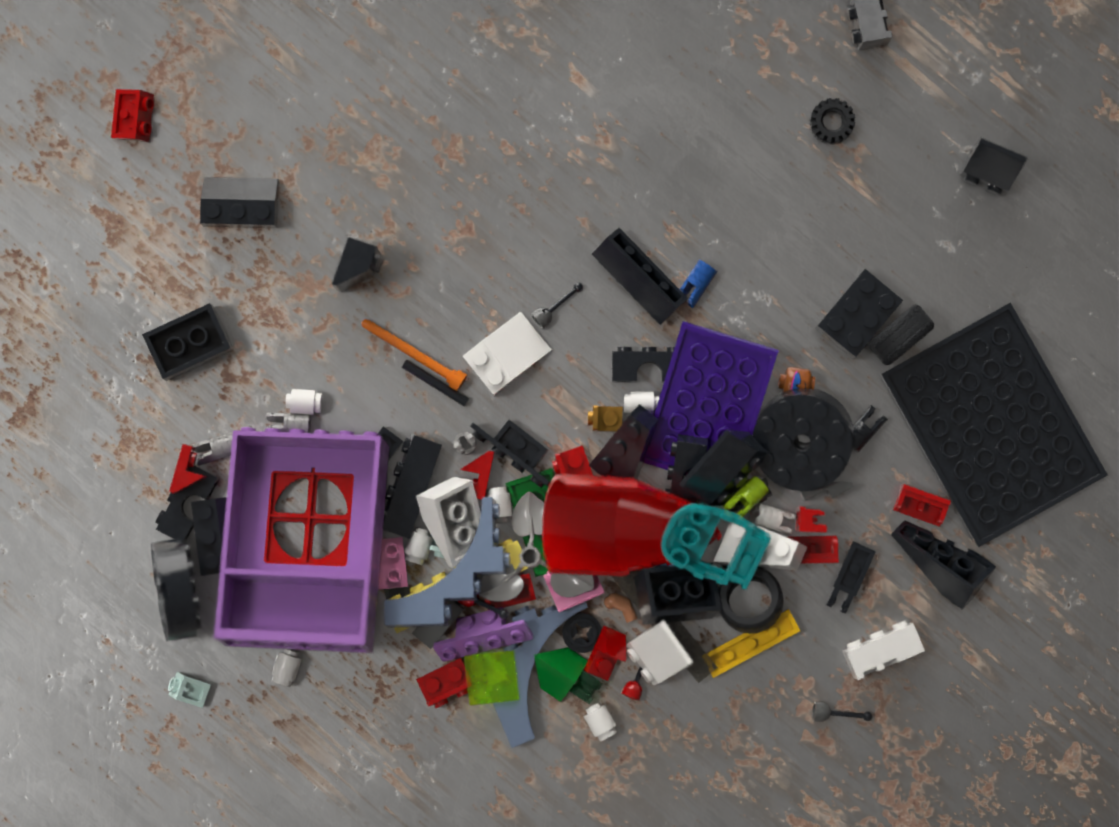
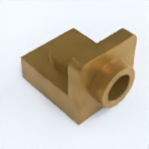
[588,406,623,432]

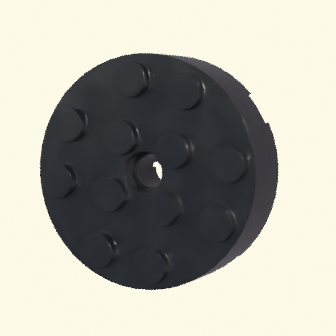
[753,388,854,491]
[151,538,202,641]

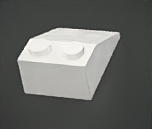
[462,312,551,396]
[416,477,481,568]
[626,621,693,686]

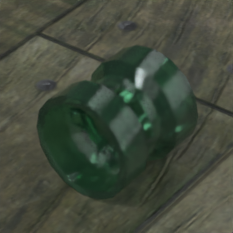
[570,671,603,704]

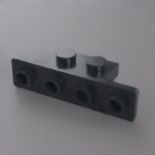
[470,420,550,488]

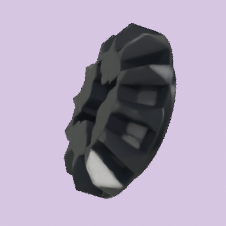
[562,613,602,653]

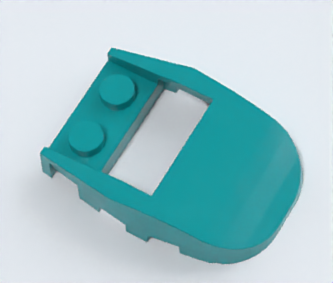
[661,504,771,590]

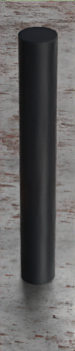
[401,359,469,407]

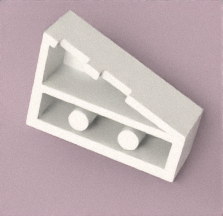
[714,523,807,570]
[842,620,925,680]

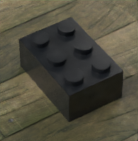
[816,269,903,359]
[142,303,234,381]
[634,562,722,625]

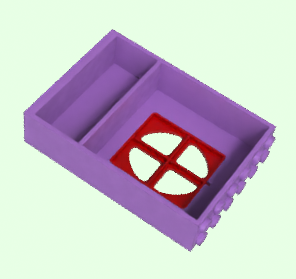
[214,427,389,653]

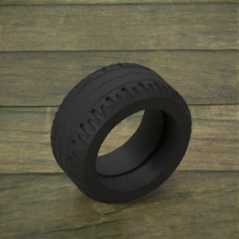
[869,305,934,365]
[718,567,784,634]

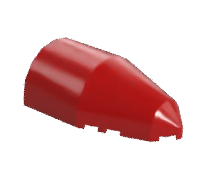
[542,474,722,576]

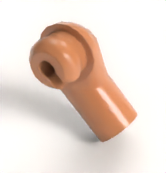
[604,593,638,623]

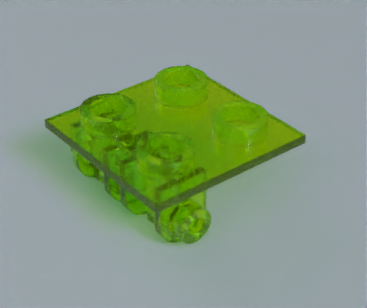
[464,650,519,706]

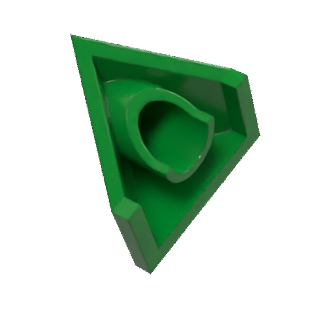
[534,647,588,702]

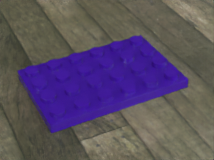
[644,321,778,476]

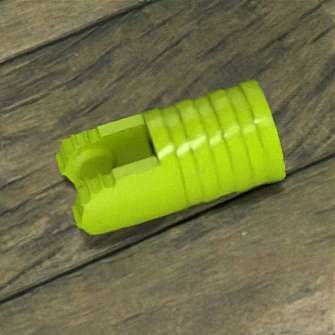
[723,476,769,517]

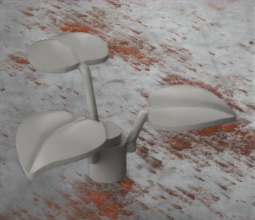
[479,492,594,601]

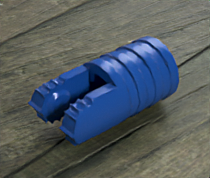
[680,260,717,308]

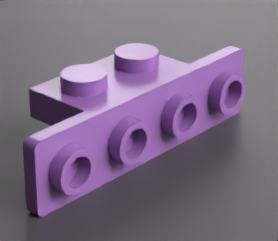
[433,607,533,662]

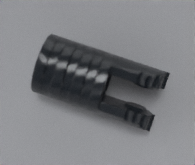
[853,405,888,453]

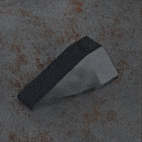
[891,520,996,609]

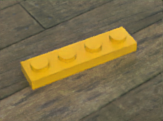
[701,609,801,678]

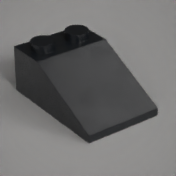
[960,138,1027,195]

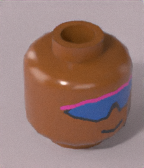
[778,367,815,392]

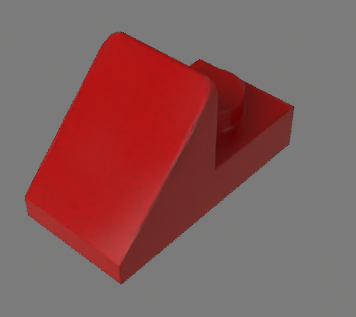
[169,444,207,494]
[460,451,495,500]
[584,625,626,681]

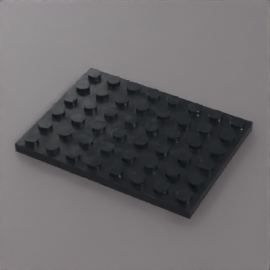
[881,302,1108,547]

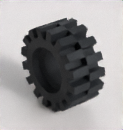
[810,98,856,144]

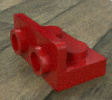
[111,89,154,142]
[552,445,593,475]
[416,658,474,709]

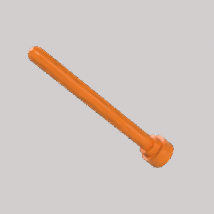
[361,319,468,391]

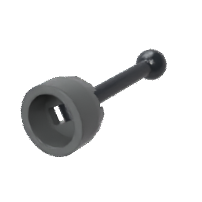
[530,282,583,329]
[812,702,873,722]

